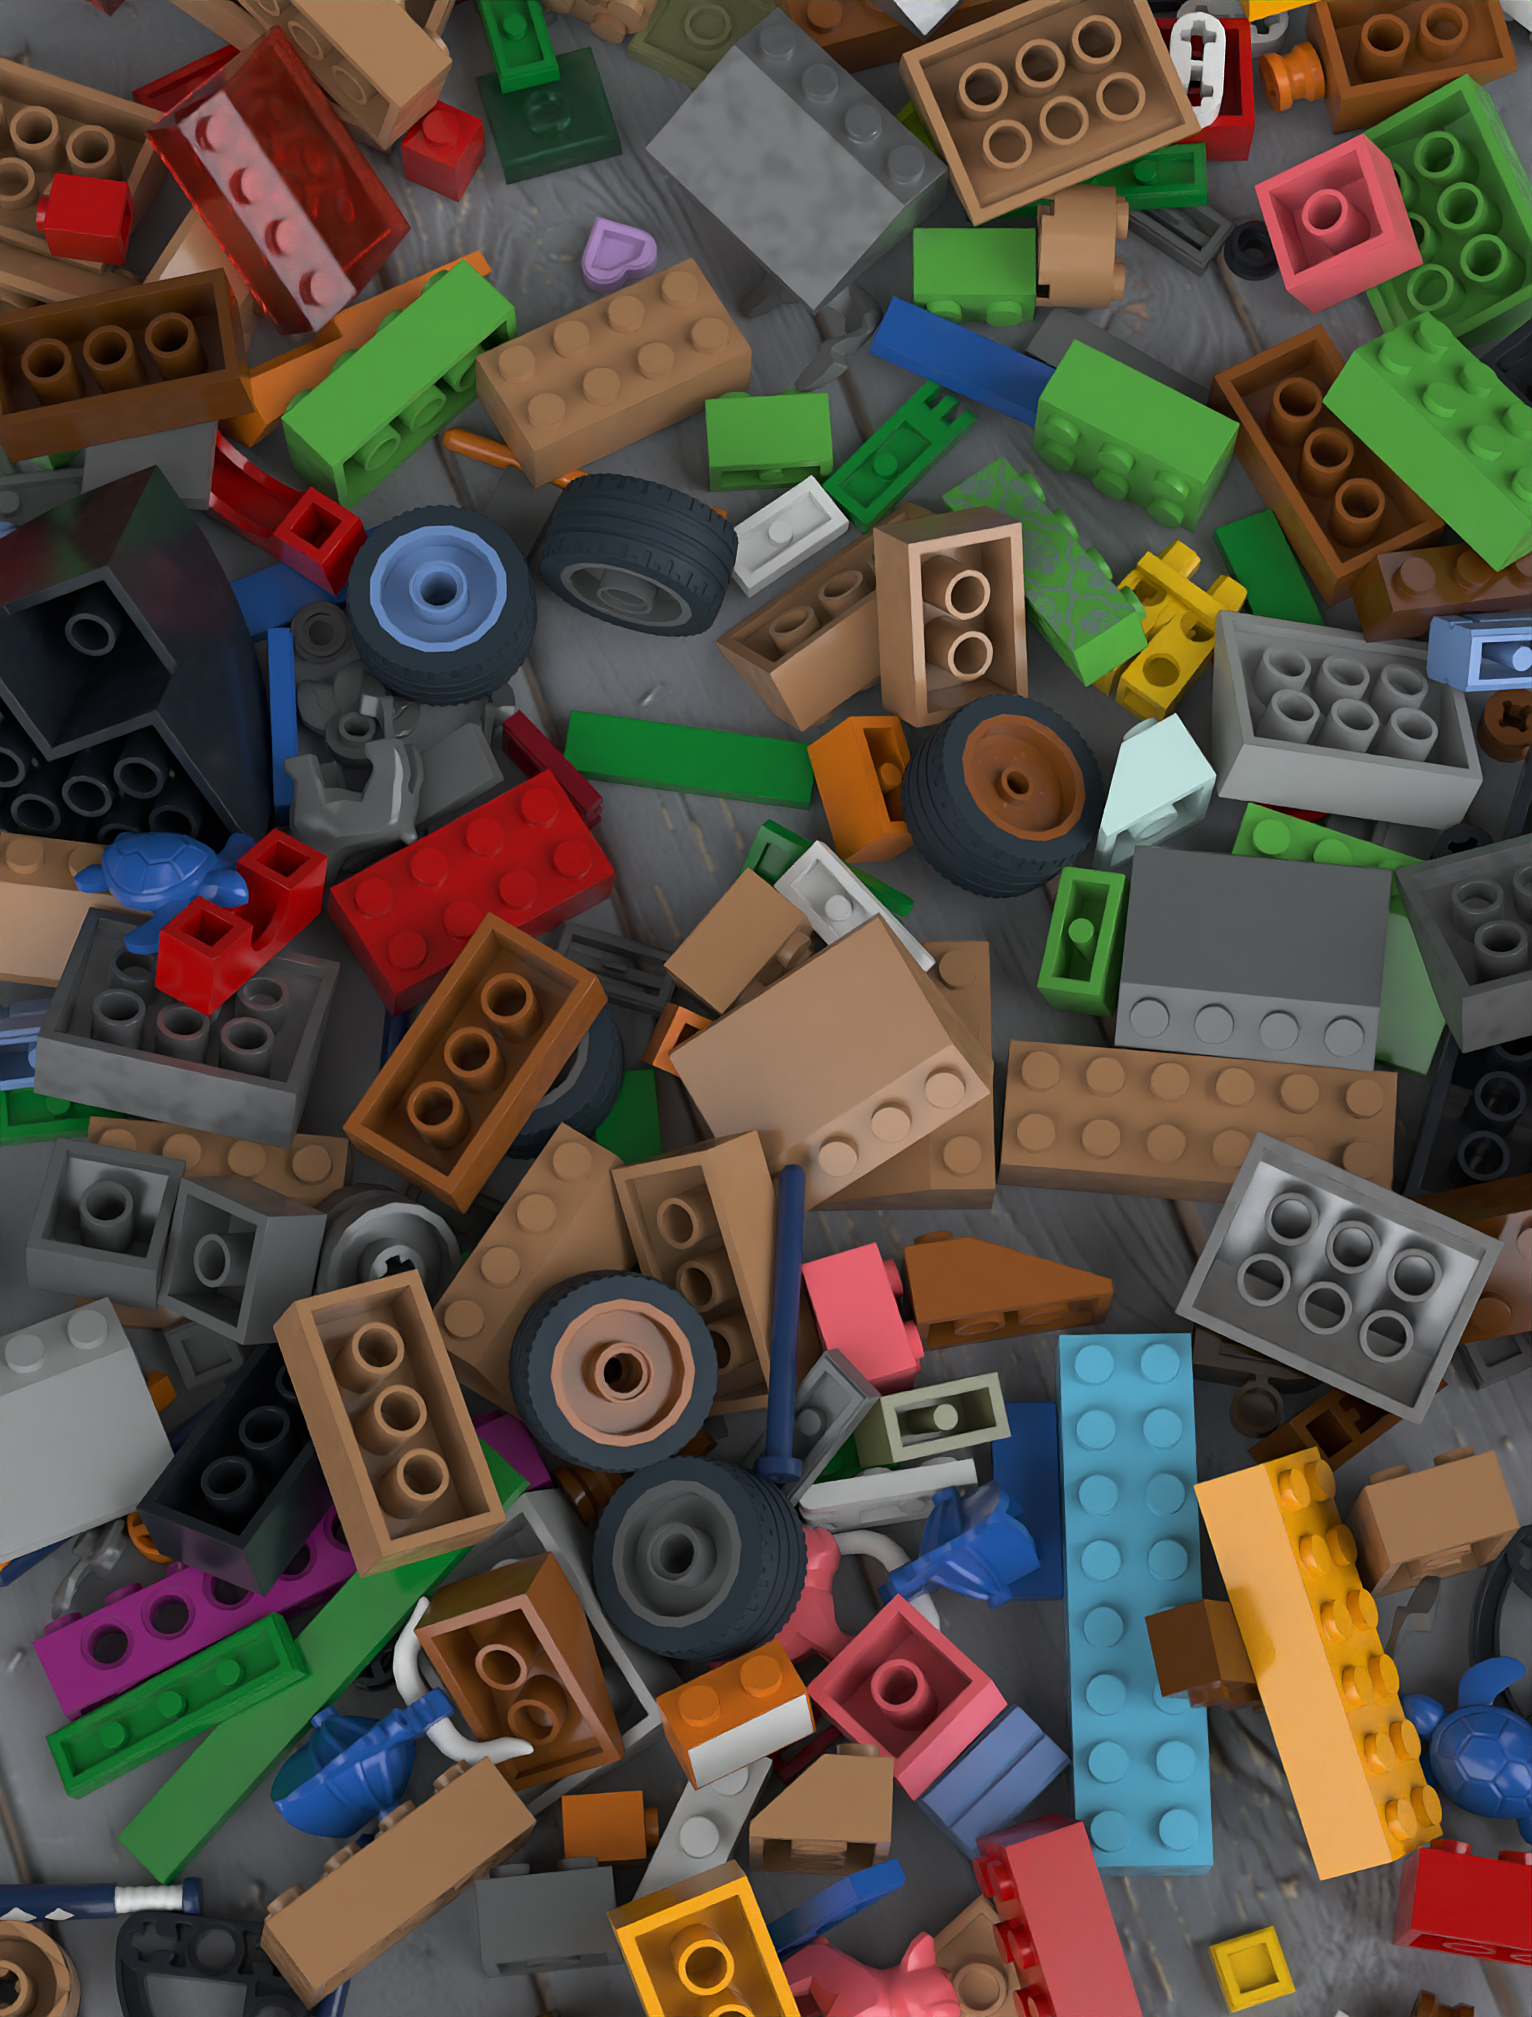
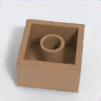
[664,867,818,1020]

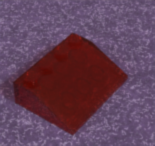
[144,25,411,336]

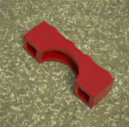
[202,429,368,597]

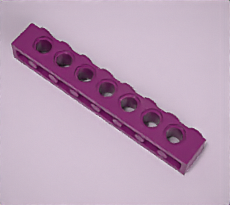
[32,1409,553,1722]

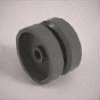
[311,1183,462,1310]

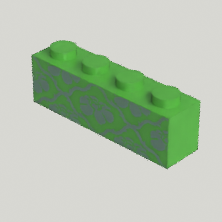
[941,456,1148,687]

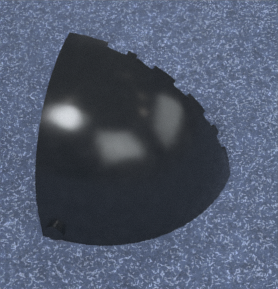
[0,464,274,854]

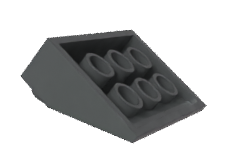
[1114,845,1392,1071]

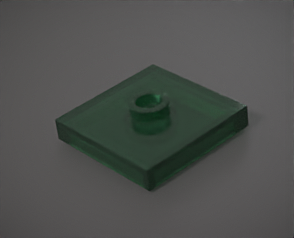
[475,46,623,185]

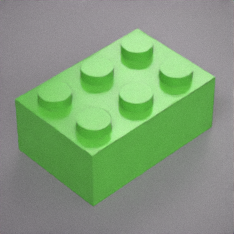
[1032,339,1240,533]

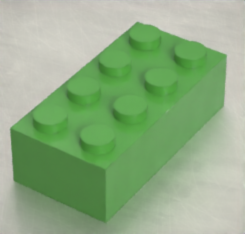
[281,259,518,511]
[1322,311,1532,572]

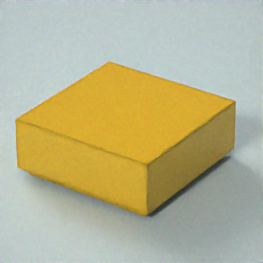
[1207,1926,1296,2014]

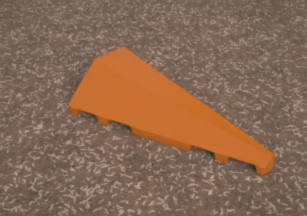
[218,250,492,449]

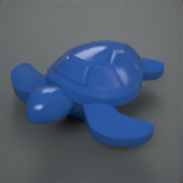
[74,832,255,955]
[1398,1656,1532,1845]

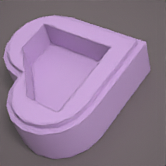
[581,217,657,294]

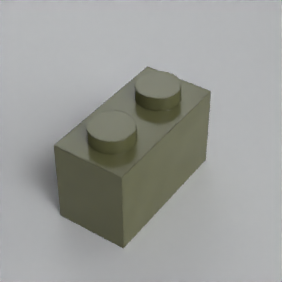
[853,1372,1011,1467]

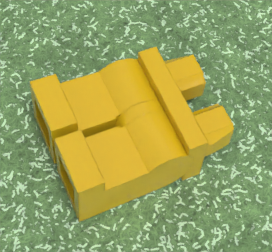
[1064,540,1247,723]

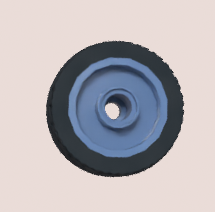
[346,505,537,707]

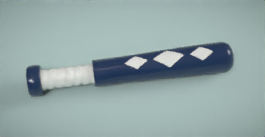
[0,1877,203,1923]

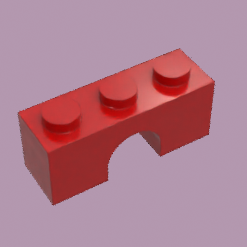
[155,828,328,1017]

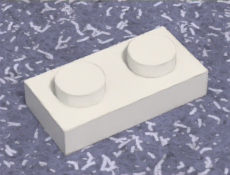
[732,475,849,598]

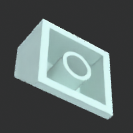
[1091,713,1217,872]

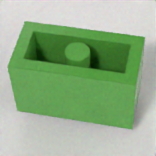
[911,228,1036,327]
[705,388,833,492]
[1037,866,1131,1018]

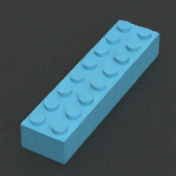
[1054,1333,1213,1877]

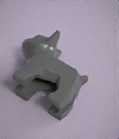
[283,738,424,910]

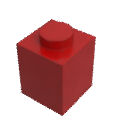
[401,100,486,202]
[36,172,135,266]

